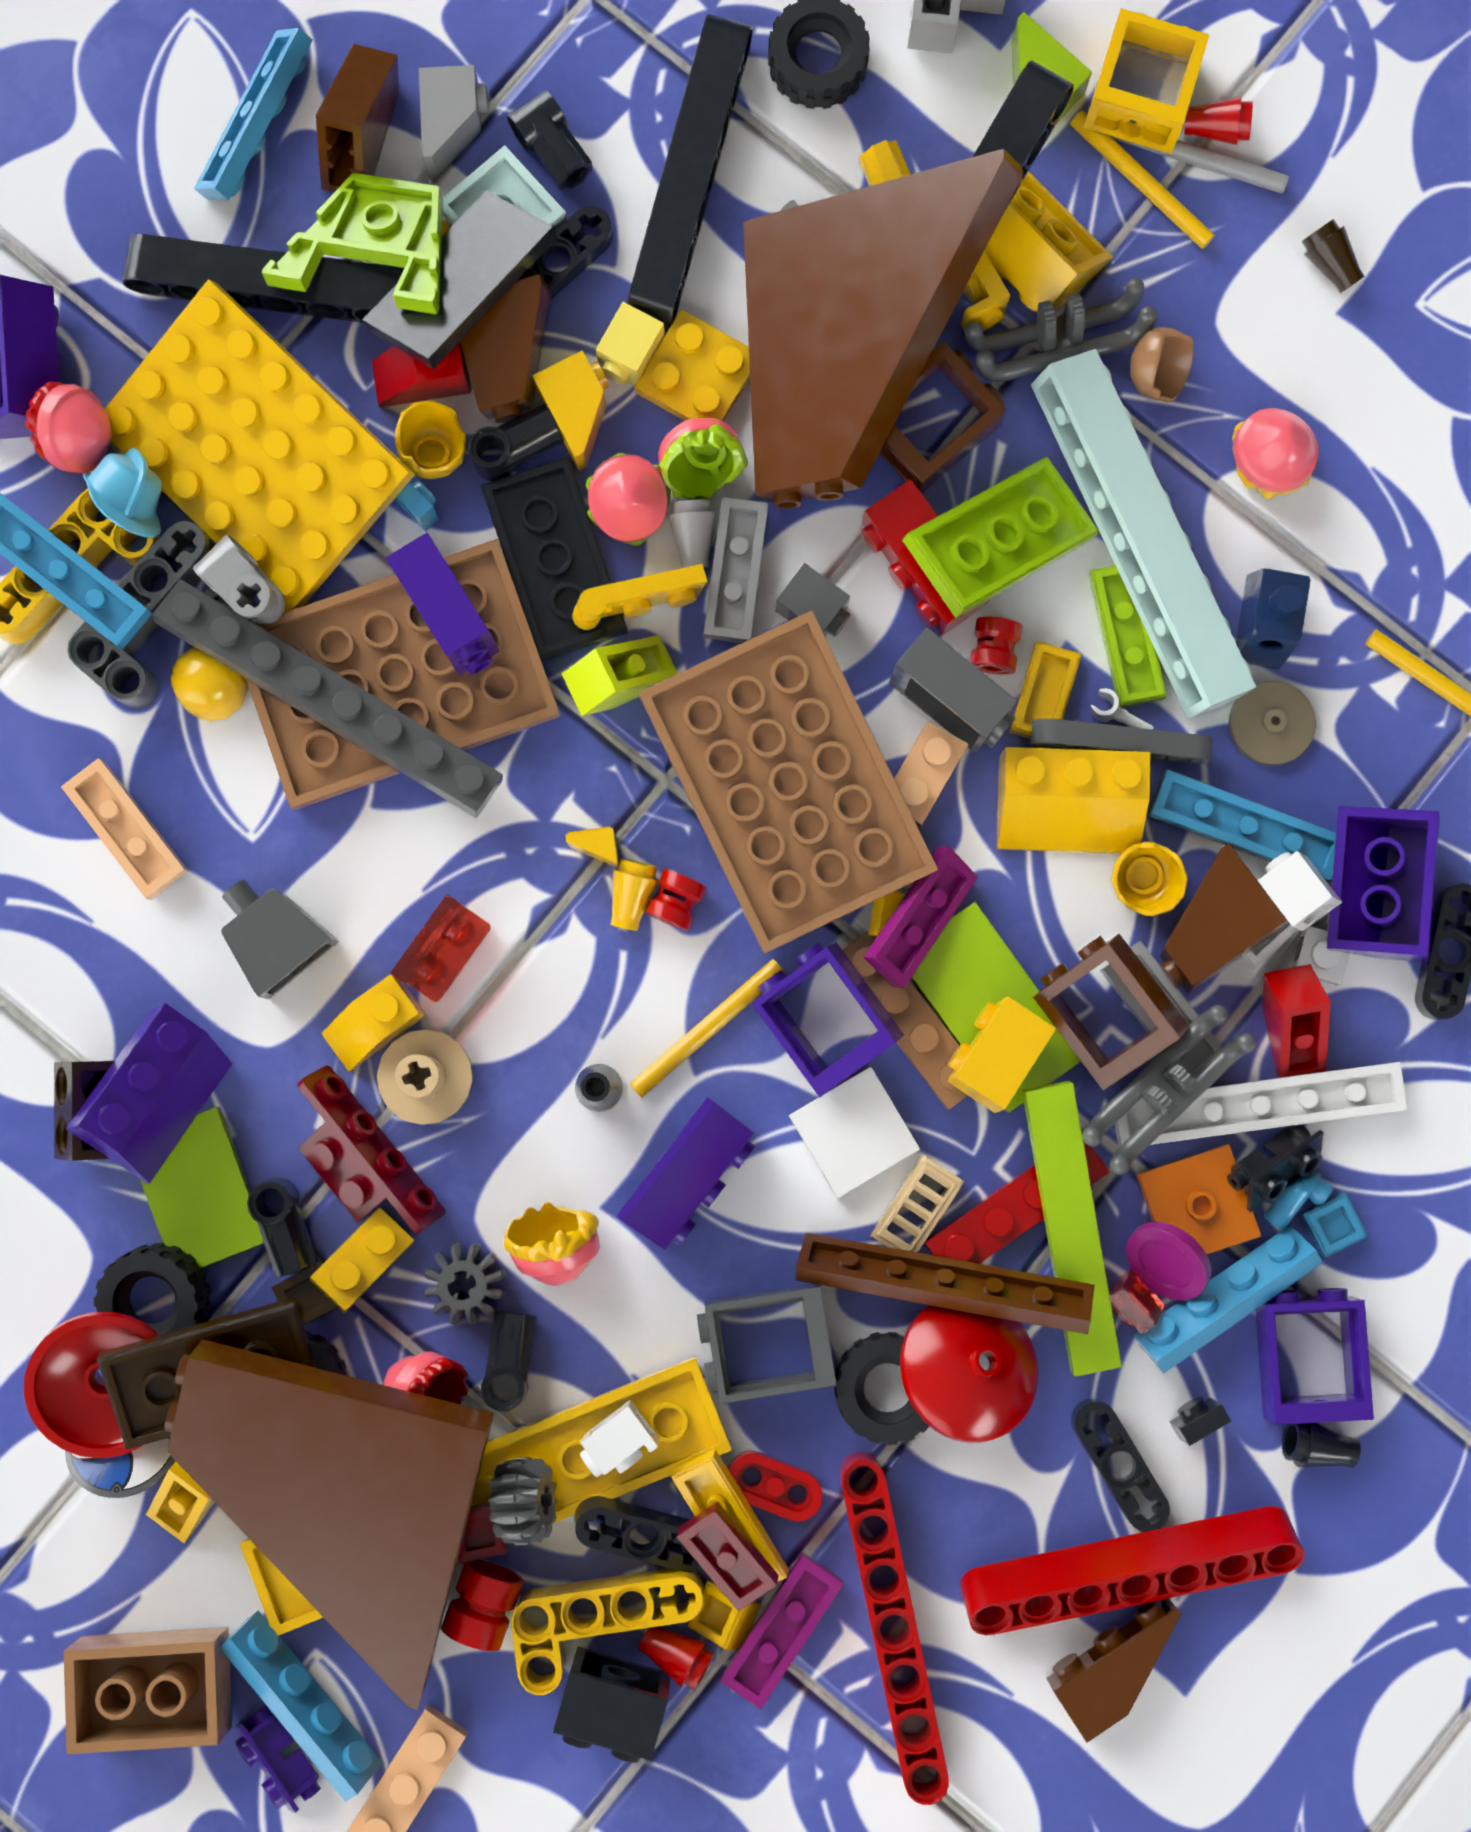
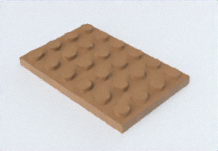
[246,539,561,811]
[638,610,938,954]

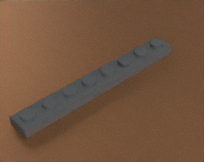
[152,579,503,818]

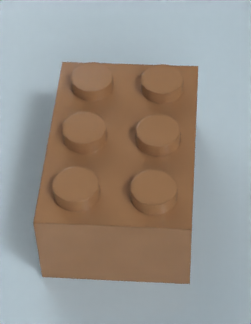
[63,1627,232,1754]

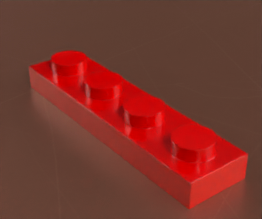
[924,1141,1110,1264]

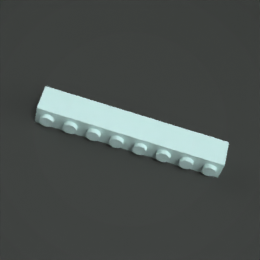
[1031,349,1256,720]

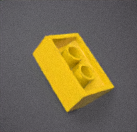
[984,171,1113,312]
[997,747,1150,854]

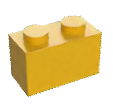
[947,996,1056,1113]

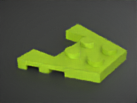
[262,173,443,315]

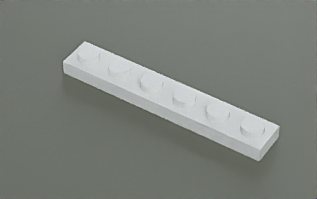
[1115,1062,1408,1148]

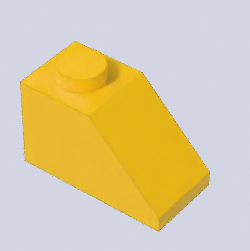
[532,350,609,471]
[321,974,427,1072]
[146,1462,215,1544]

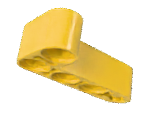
[0,489,161,644]
[511,1568,704,1695]

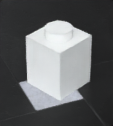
[1258,851,1342,931]

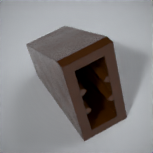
[315,43,399,193]
[460,274,550,423]
[1160,843,1288,995]

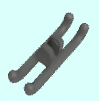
[964,278,1157,382]
[1082,1005,1256,1175]

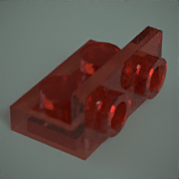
[390,894,491,1002]

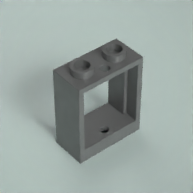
[889,627,1017,754]
[697,1284,836,1404]

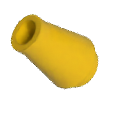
[610,858,659,931]

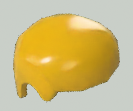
[395,400,467,480]
[171,647,248,722]
[1111,842,1188,916]

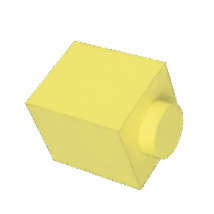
[596,302,665,385]

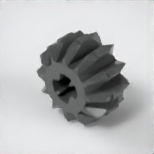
[424,1242,506,1325]
[487,1457,558,1546]

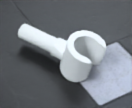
[1090,688,1154,729]

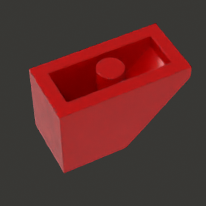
[371,342,471,408]
[1262,964,1331,1078]

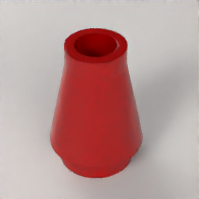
[1184,96,1253,145]
[638,1626,714,1690]

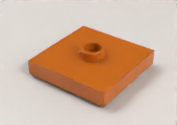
[1136,1144,1261,1254]

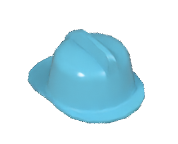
[83,448,162,537]

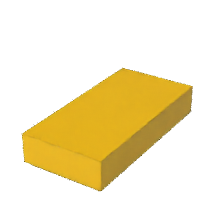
[1009,641,1082,739]

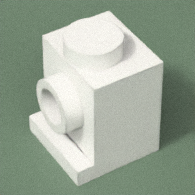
[580,1399,660,1477]

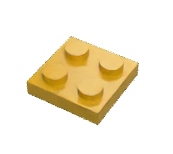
[634,309,750,422]

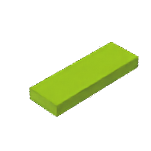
[1088,565,1167,708]

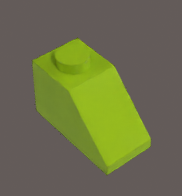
[1011,12,1092,123]

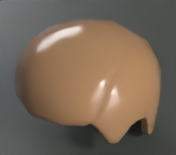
[1130,327,1194,403]

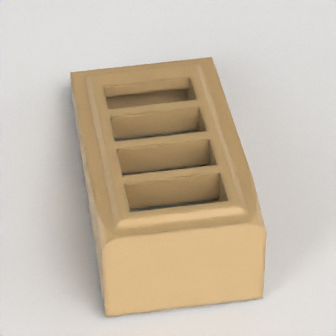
[870,1155,964,1252]

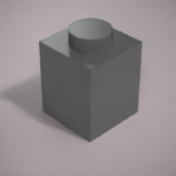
[775,563,851,637]

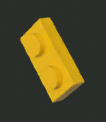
[310,1207,414,1313]

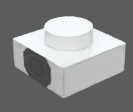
[1292,926,1350,986]

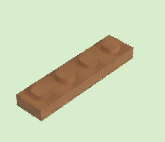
[843,931,968,1110]

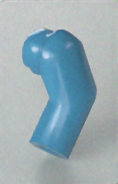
[1264,1172,1333,1230]

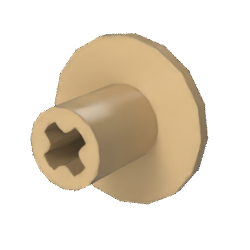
[377,1029,473,1125]

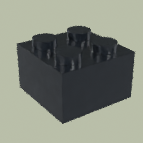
[553,1646,670,1763]

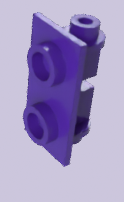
[234,1705,321,1813]

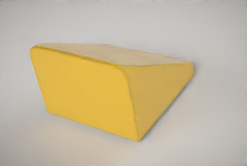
[565,826,619,868]
[688,1580,761,1650]

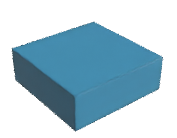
[1299,1192,1368,1258]

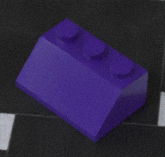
[0,274,62,439]
[1327,806,1440,962]
[66,1003,233,1184]
[616,1097,755,1250]

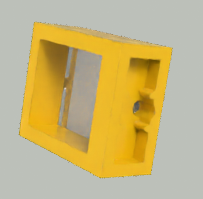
[1083,8,1209,154]

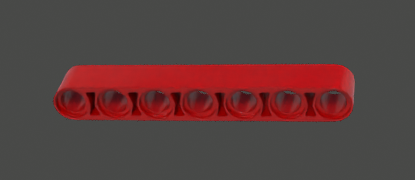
[839,1452,949,1805]
[960,1506,1305,1636]

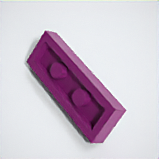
[863,846,978,988]
[720,1552,843,1710]

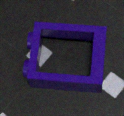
[385,532,500,677]
[751,942,904,1098]
[1255,1288,1374,1425]

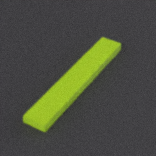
[1022,1081,1122,1377]

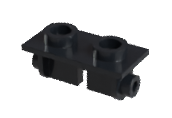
[1227,1124,1324,1212]

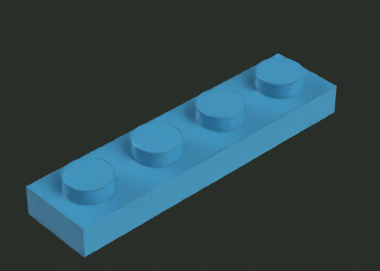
[194,28,313,200]
[0,493,153,650]
[1148,769,1336,882]
[1133,1225,1323,1374]
[219,1610,383,1802]

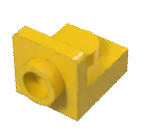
[961,251,1010,331]

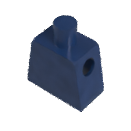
[1236,568,1311,669]

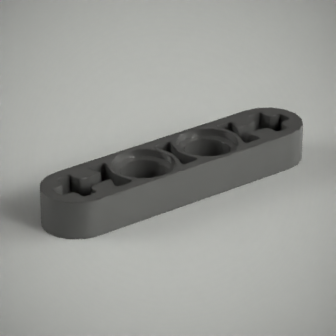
[1031,719,1212,764]

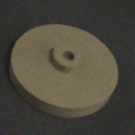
[1228,681,1316,766]

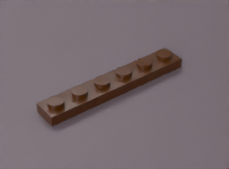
[795,1232,1095,1334]

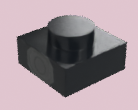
[1170,1397,1232,1446]

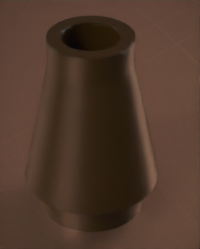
[1301,219,1365,293]

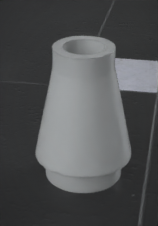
[668,500,715,569]

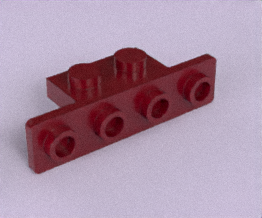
[297,1065,446,1234]

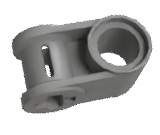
[193,534,285,626]

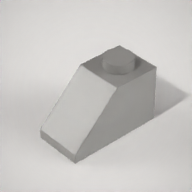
[419,65,489,178]

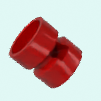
[440,1559,524,1652]

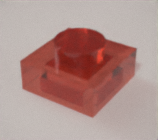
[1109,1269,1164,1335]

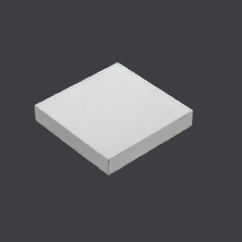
[788,1067,920,1198]

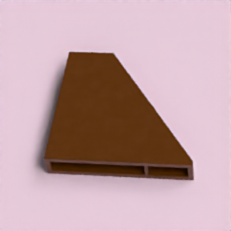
[743,149,1023,509]
[164,1339,494,1710]

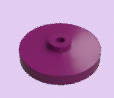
[1126,1221,1211,1300]

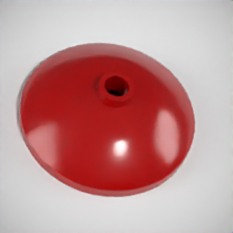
[900,1305,1038,1443]
[23,1312,159,1458]

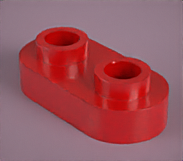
[728,1450,822,1522]

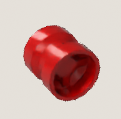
[969,616,1023,675]
[645,869,707,931]

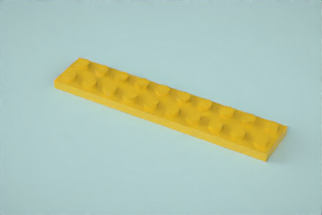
[240,1356,732,1636]

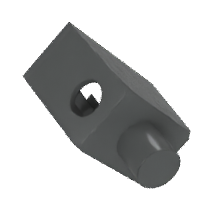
[221,880,339,999]

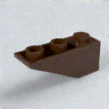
[1046,1598,1182,1743]

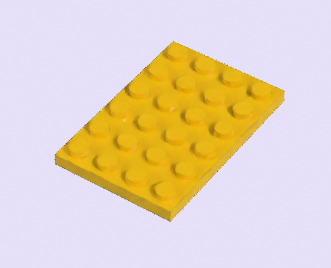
[105,279,415,612]

